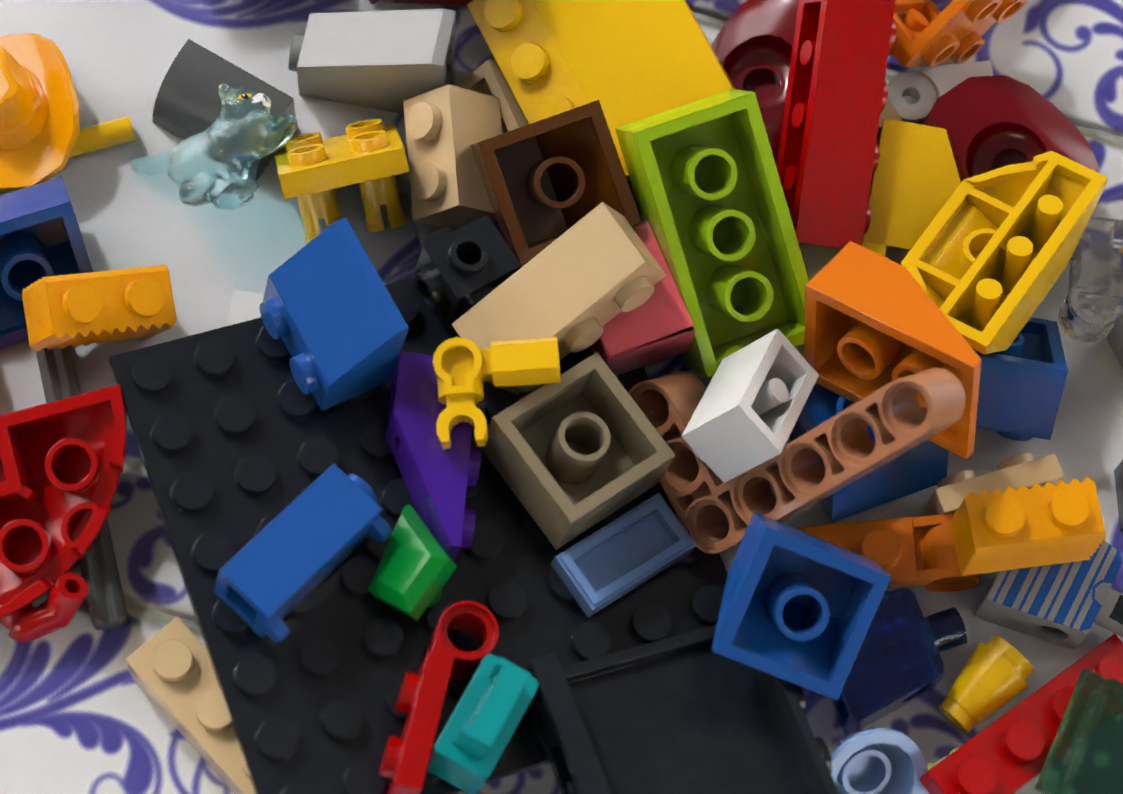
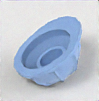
[830,726,930,794]

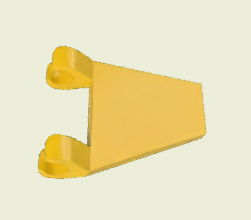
[862,118,961,256]

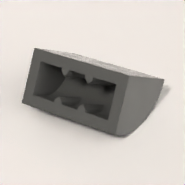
[153,39,296,182]

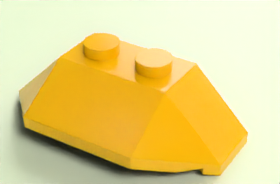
[901,151,1108,355]

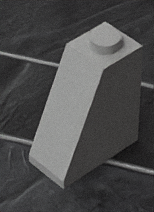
[288,9,456,114]

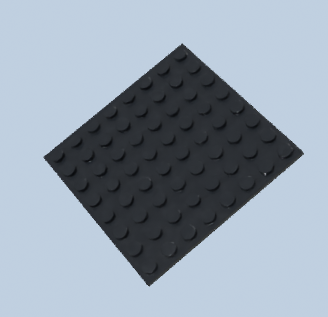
[109,264,728,794]

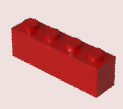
[777,0,897,249]

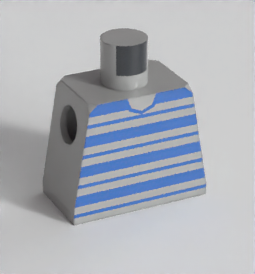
[974,541,1123,649]

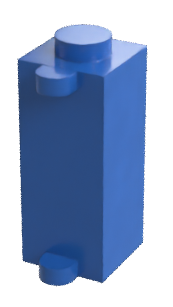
[214,463,393,643]

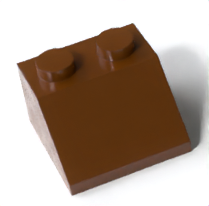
[470,100,641,265]

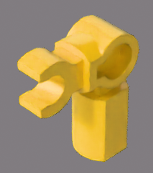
[433,337,561,449]

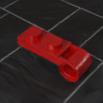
[379,601,499,794]

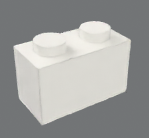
[681,329,819,483]

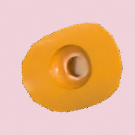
[0,33,80,193]

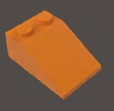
[804,241,982,460]

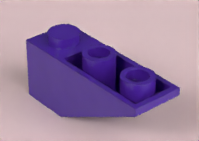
[385,351,487,561]

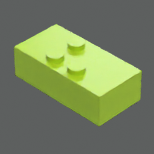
[615,89,809,378]

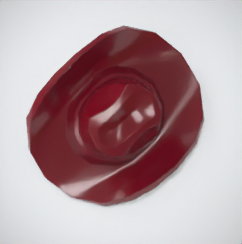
[711,0,799,161]
[922,75,1099,182]

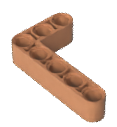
[629,368,966,554]

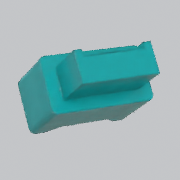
[427,654,539,794]

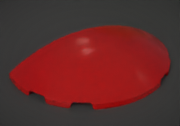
[0,384,127,619]

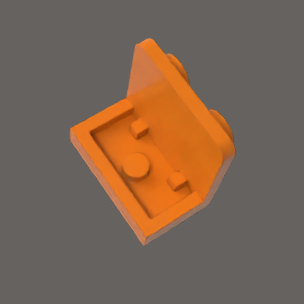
[888,0,1026,68]

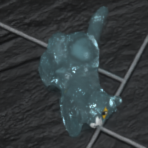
[131,83,298,209]

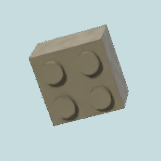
[480,352,676,550]

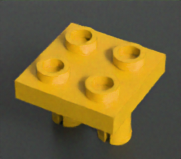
[274,119,409,244]

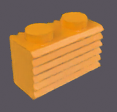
[22,265,177,352]
[950,476,1106,576]

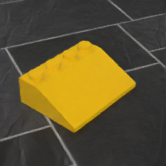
[467,0,735,202]

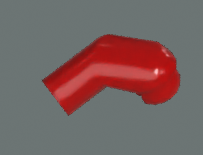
[0,573,89,643]

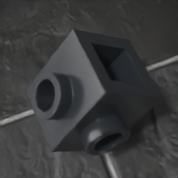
[413,214,522,326]

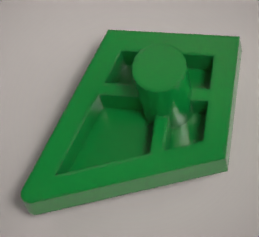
[368,504,457,621]

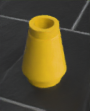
[938,635,1034,734]

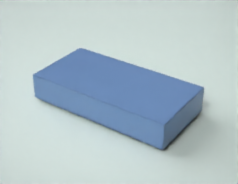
[551,493,696,618]

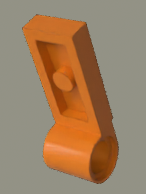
[795,514,981,592]

